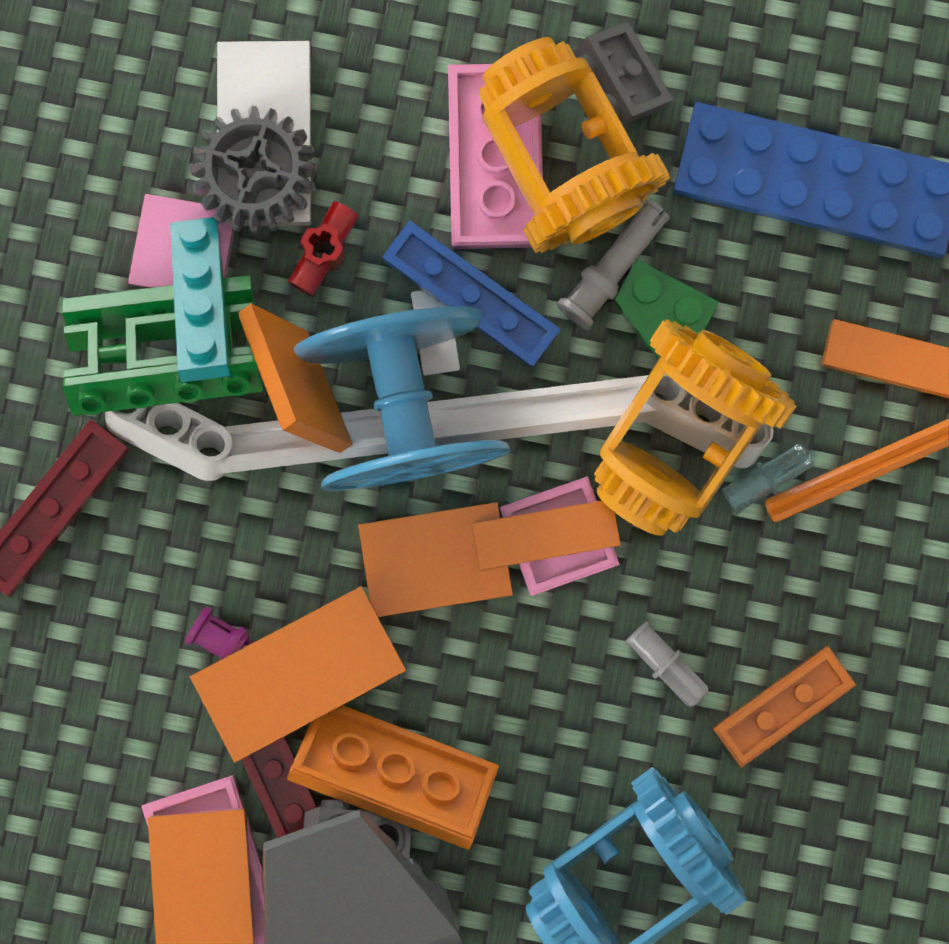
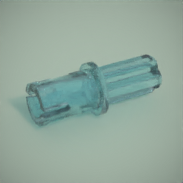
[721,444,814,514]

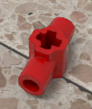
[288,201,359,297]

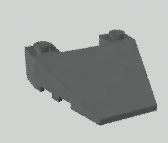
[263,809,465,944]

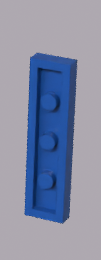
[382,220,560,369]

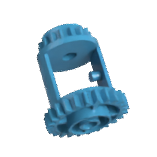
[526,767,747,944]

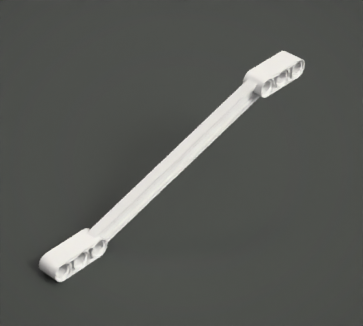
[105,373,774,481]

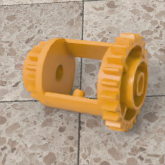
[478,37,670,253]
[594,319,797,536]

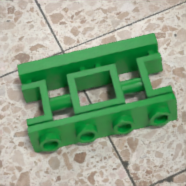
[62,275,263,416]

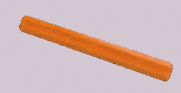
[765,419,949,522]

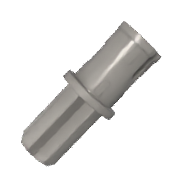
[625,621,708,707]

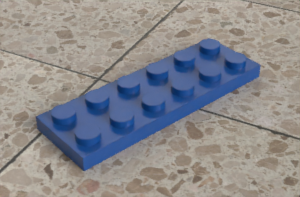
[672,101,949,259]

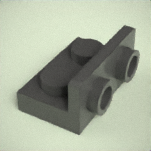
[573,22,673,129]

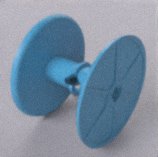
[294,306,511,491]

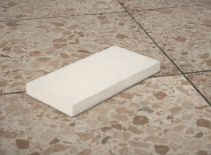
[217,41,311,226]

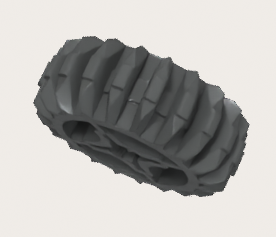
[190,105,318,234]

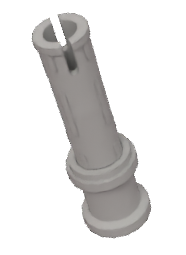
[557,200,670,330]

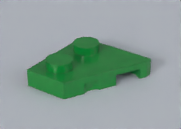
[614,259,719,360]

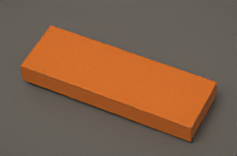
[821,319,949,398]
[472,500,621,571]
[712,646,856,768]

